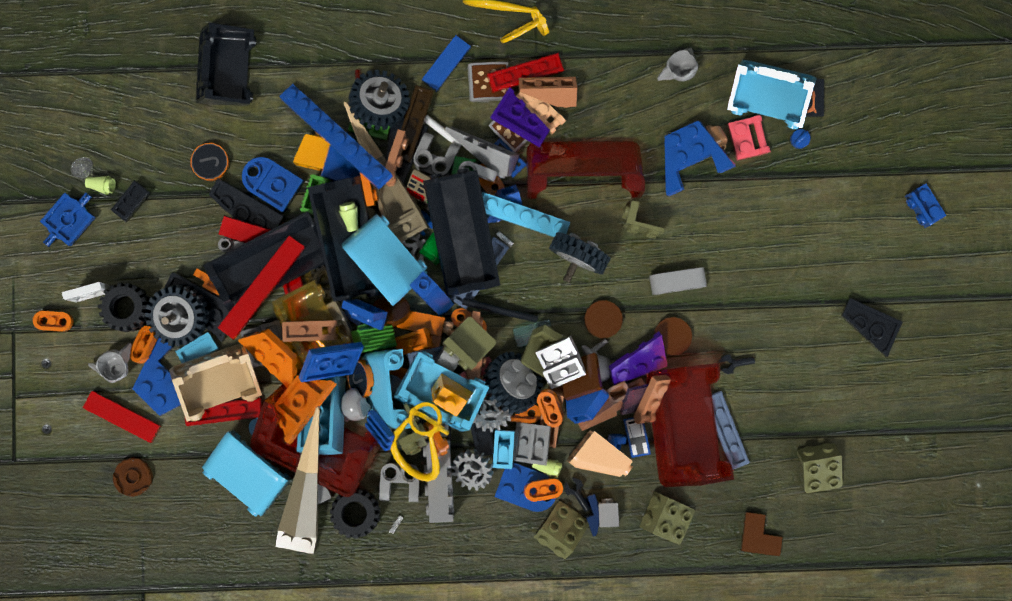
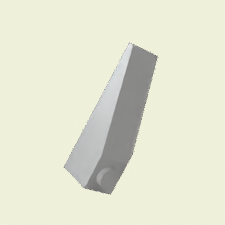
[445,126,520,178]

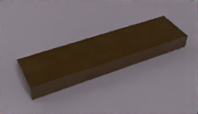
[401,85,434,163]

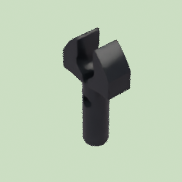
[718,354,755,374]
[564,477,591,512]

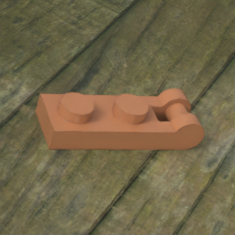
[385,129,409,187]
[282,320,338,342]
[634,375,671,424]

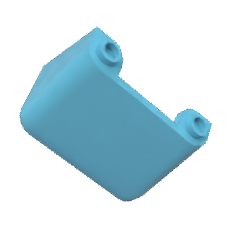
[727,60,817,129]
[341,214,427,306]
[361,349,411,429]
[393,351,489,432]
[202,430,292,516]

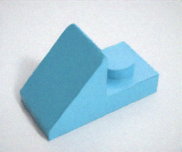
[493,429,515,469]

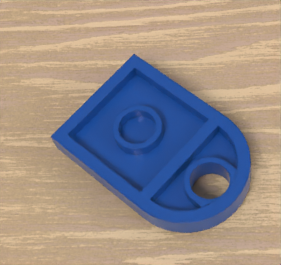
[242,157,304,213]
[494,462,556,512]

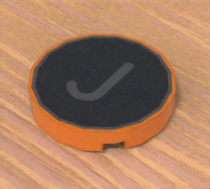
[191,143,229,181]
[348,360,374,398]

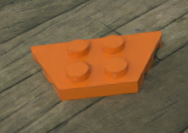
[238,329,297,388]
[273,375,337,445]

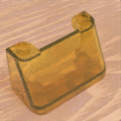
[272,281,352,365]

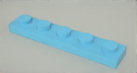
[482,192,570,237]

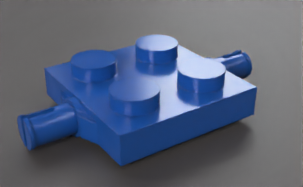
[40,192,95,247]

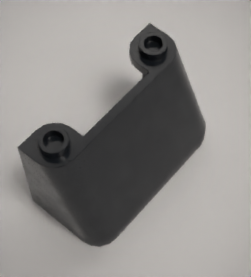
[196,22,256,106]

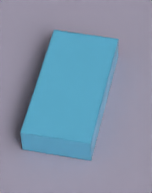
[175,332,219,363]

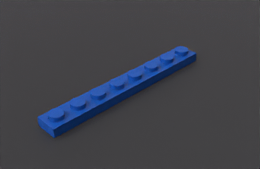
[279,84,393,190]

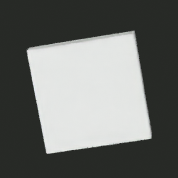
[62,282,111,302]

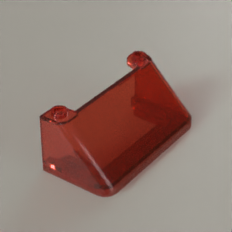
[526,141,645,199]
[647,363,734,487]
[250,384,380,497]

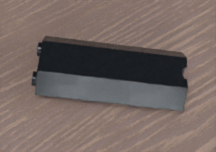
[423,168,501,295]
[307,176,379,303]
[204,211,325,312]

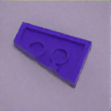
[490,87,550,148]
[609,331,668,385]

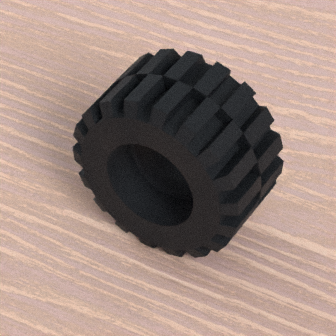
[98,283,151,332]
[330,488,381,539]

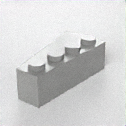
[423,440,454,523]

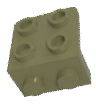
[622,200,665,239]
[442,317,496,371]
[521,325,567,378]
[398,403,429,455]
[797,443,843,493]
[639,492,695,544]
[534,501,589,559]

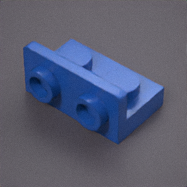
[905,184,946,228]
[341,299,388,330]

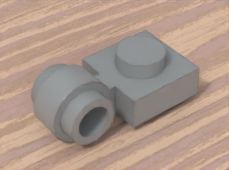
[218,237,245,253]

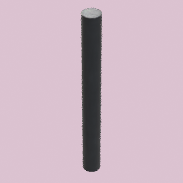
[462,298,538,323]

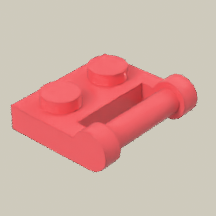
[727,115,771,161]

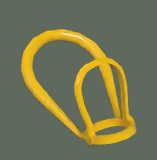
[463,0,549,43]
[390,402,449,482]

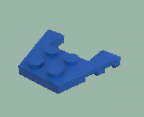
[665,121,736,196]
[132,338,181,416]

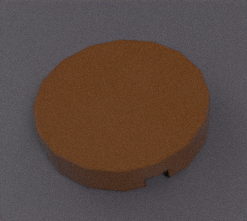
[373,297,410,326]
[584,300,623,339]
[653,317,692,356]
[113,458,153,497]

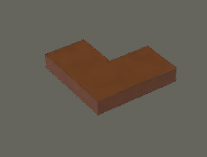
[563,353,603,401]
[741,512,782,556]

